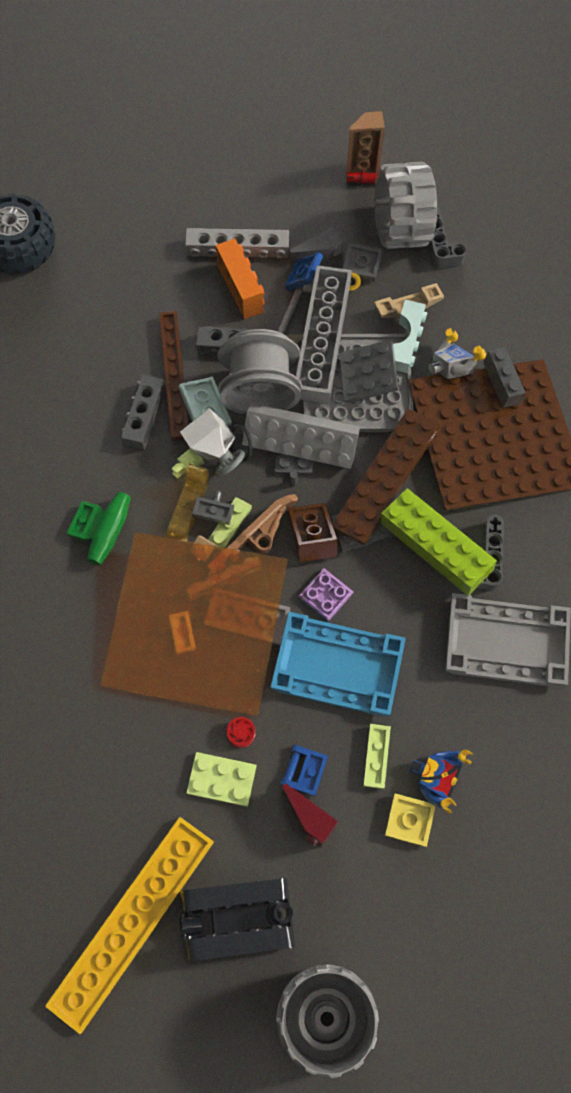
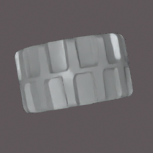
[374,162,437,249]

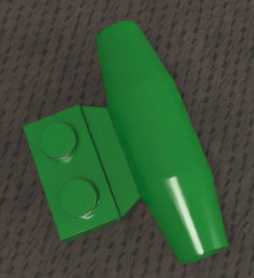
[66,492,131,566]

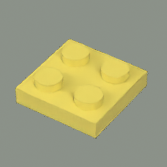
[385,794,435,847]

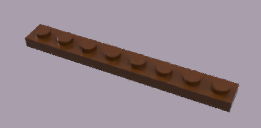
[159,311,189,441]

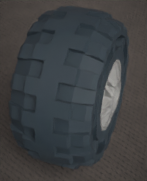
[0,193,55,274]

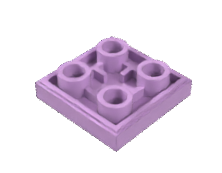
[299,568,353,622]

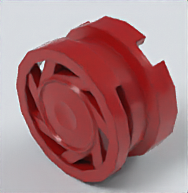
[227,717,255,748]

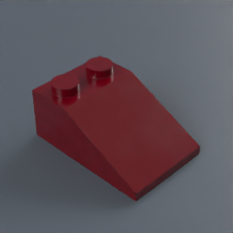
[283,783,338,847]

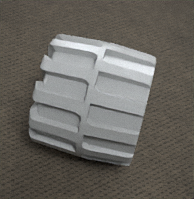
[276,964,379,1078]

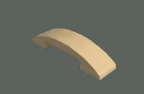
[374,283,444,318]

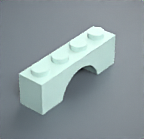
[393,300,427,373]

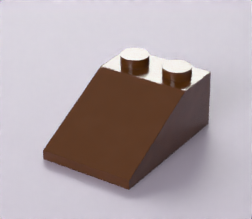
[288,503,337,562]

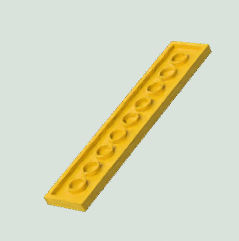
[45,817,214,1034]

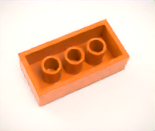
[216,238,265,320]

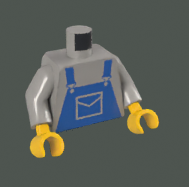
[429,328,486,379]

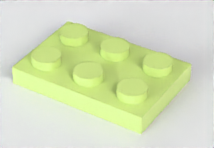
[187,752,257,807]

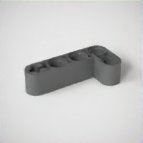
[428,206,467,269]
[475,515,504,591]

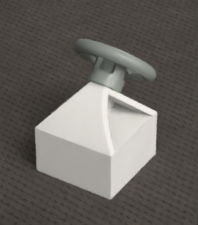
[180,409,245,477]

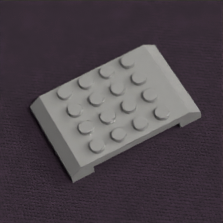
[445,593,571,687]

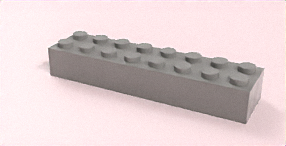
[296,265,352,404]

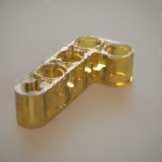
[167,463,209,542]

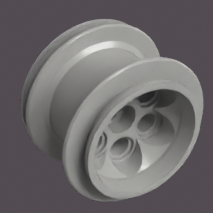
[217,329,302,415]

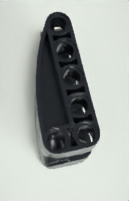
[179,878,295,962]

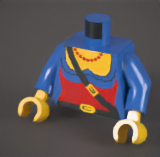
[409,749,473,814]

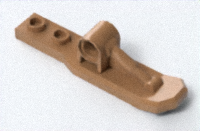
[207,494,298,575]

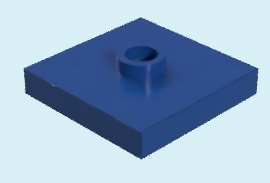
[285,252,323,291]

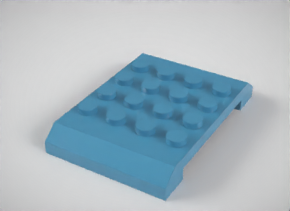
[271,612,406,717]

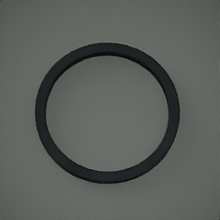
[231,424,252,461]

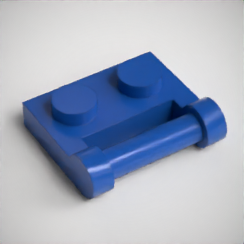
[280,745,328,797]

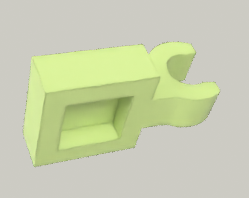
[172,448,204,479]

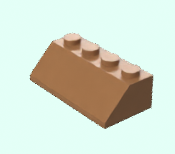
[346,111,385,178]

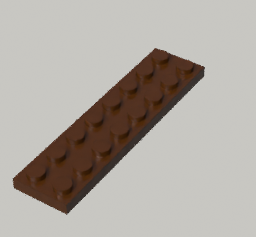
[332,409,440,546]

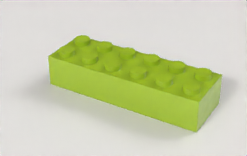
[381,488,497,596]

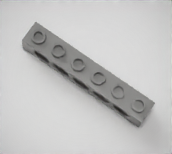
[186,228,289,258]

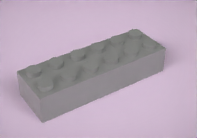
[242,403,360,469]

